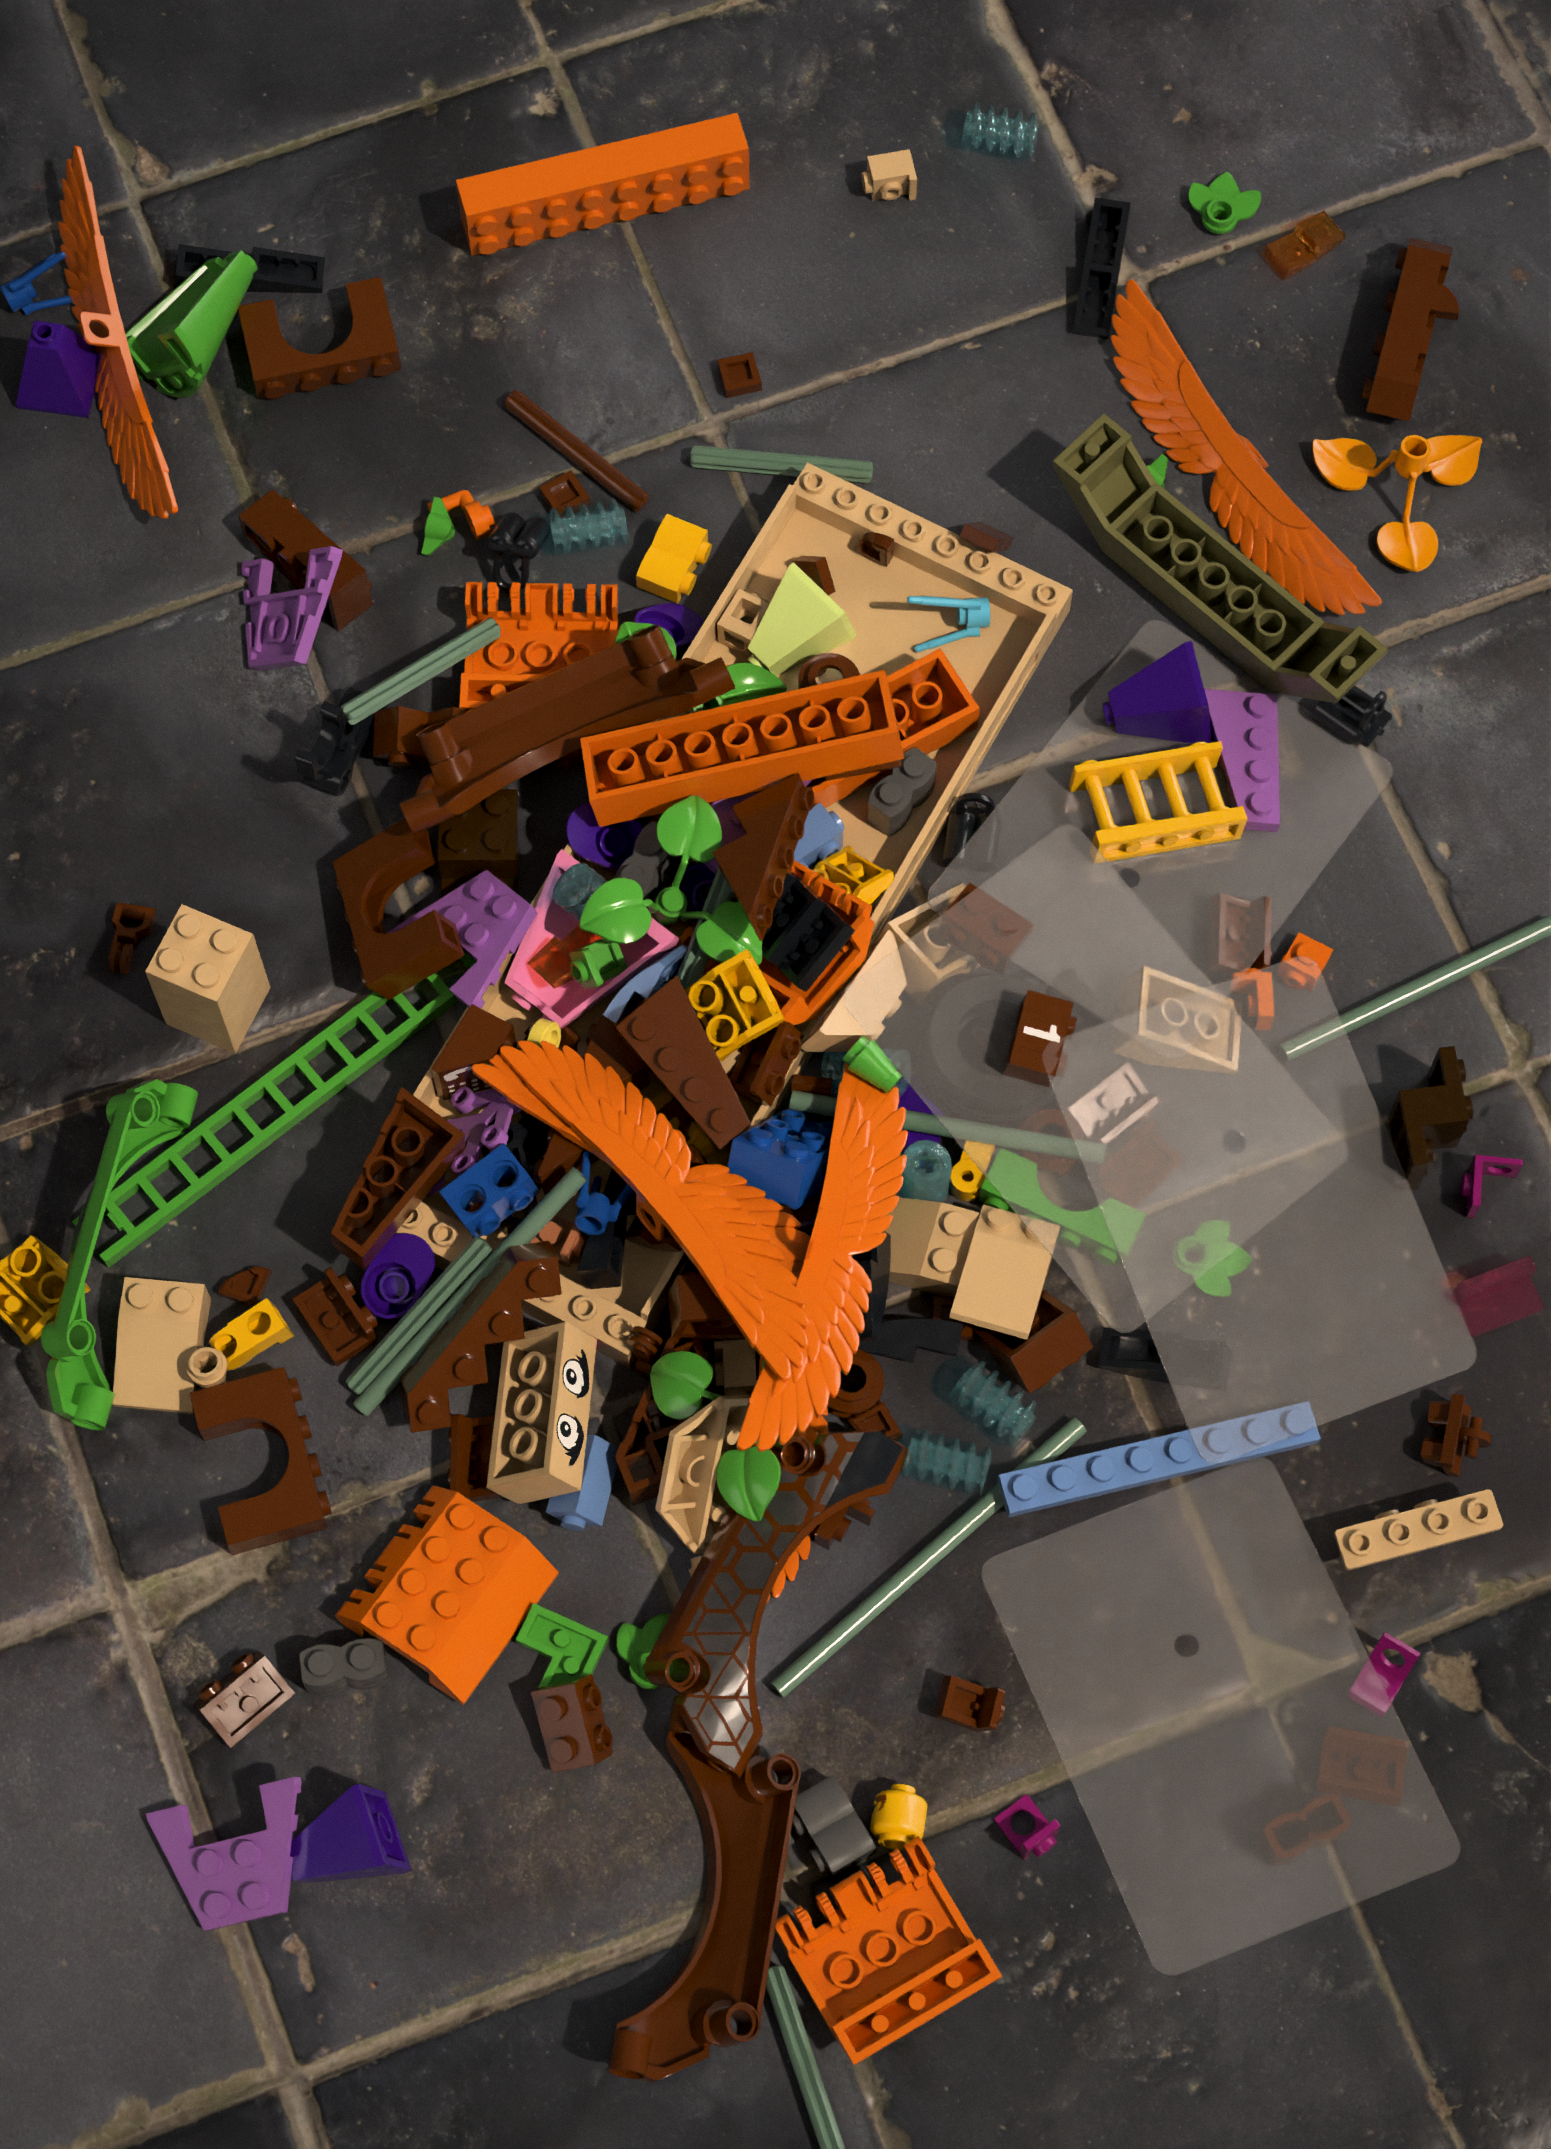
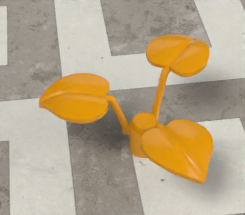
[1312,435,1482,572]

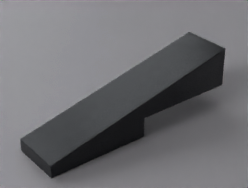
[1072,197,1131,339]
[173,244,325,293]
[577,1168,637,1289]

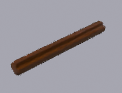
[504,390,649,512]

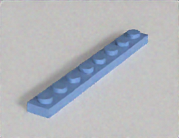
[997,1401,1321,1518]

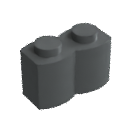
[867,747,937,836]
[615,821,682,909]
[299,1638,390,1696]
[792,1774,876,1878]

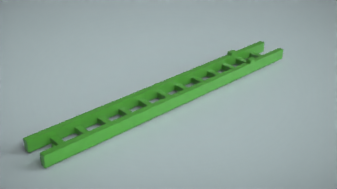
[72,950,476,1268]

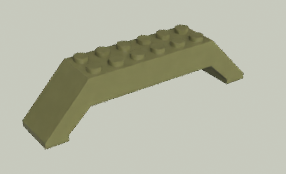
[1052,413,1388,703]

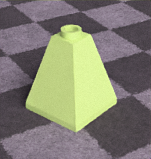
[747,562,857,676]

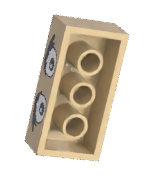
[486,1321,597,1504]

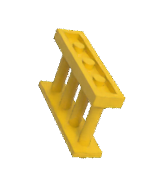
[1068,741,1247,864]

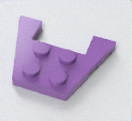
[242,546,343,671]
[387,870,538,1008]
[146,1777,302,1931]

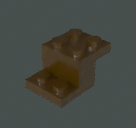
[438,789,520,898]
[1388,1046,1473,1191]

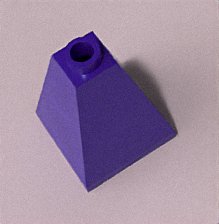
[16,321,101,418]
[1102,641,1211,744]
[290,1783,412,1883]

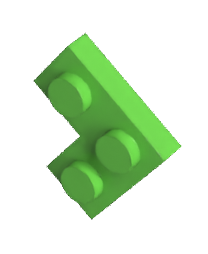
[516,1603,609,1688]

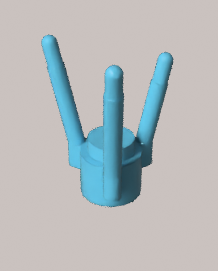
[907,596,990,652]

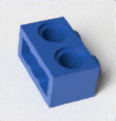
[439,1143,540,1238]

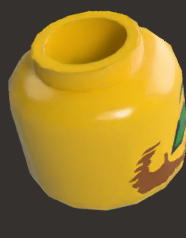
[870,1784,927,1850]

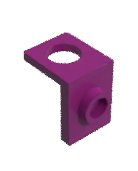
[1461,1154,1523,1218]
[1347,1632,1420,1718]
[994,1794,1061,1860]

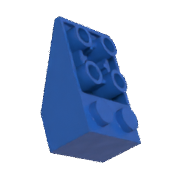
[727,1109,833,1210]

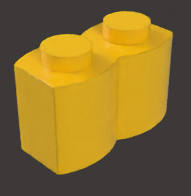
[636,514,712,604]

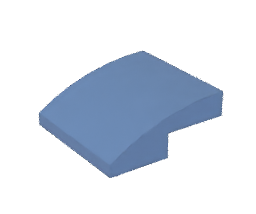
[603,944,688,1023]

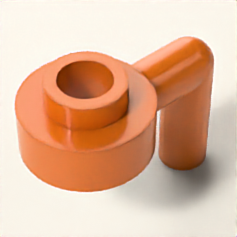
[427,490,495,540]

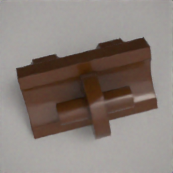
[1421,1394,1492,1477]

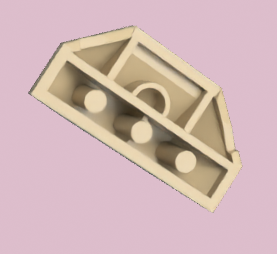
[801,929,907,1053]
[655,1395,751,1554]

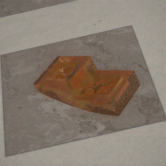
[1262,211,1346,280]
[527,924,602,989]

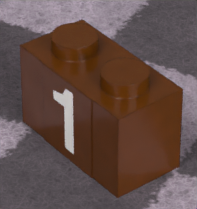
[1002,990,1077,1088]

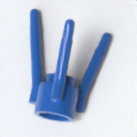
[0,252,72,316]
[575,1150,633,1235]

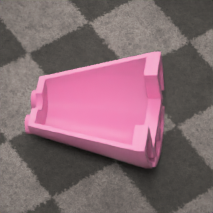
[504,849,681,1029]

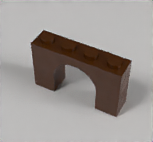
[238,277,402,400]
[333,818,464,1000]
[190,1367,332,1555]

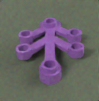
[426,1087,522,1197]

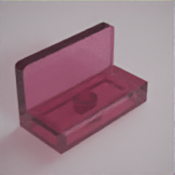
[1451,1256,1544,1337]

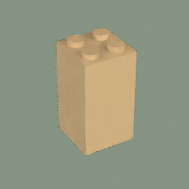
[145,904,271,1054]

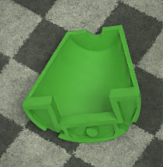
[125,250,257,398]

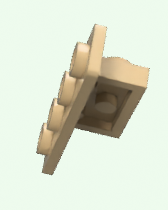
[1334,1489,1503,1570]

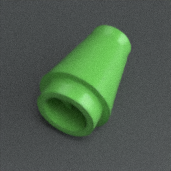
[842,1036,903,1093]

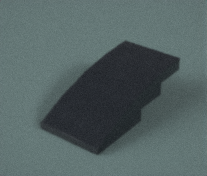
[701,869,856,992]

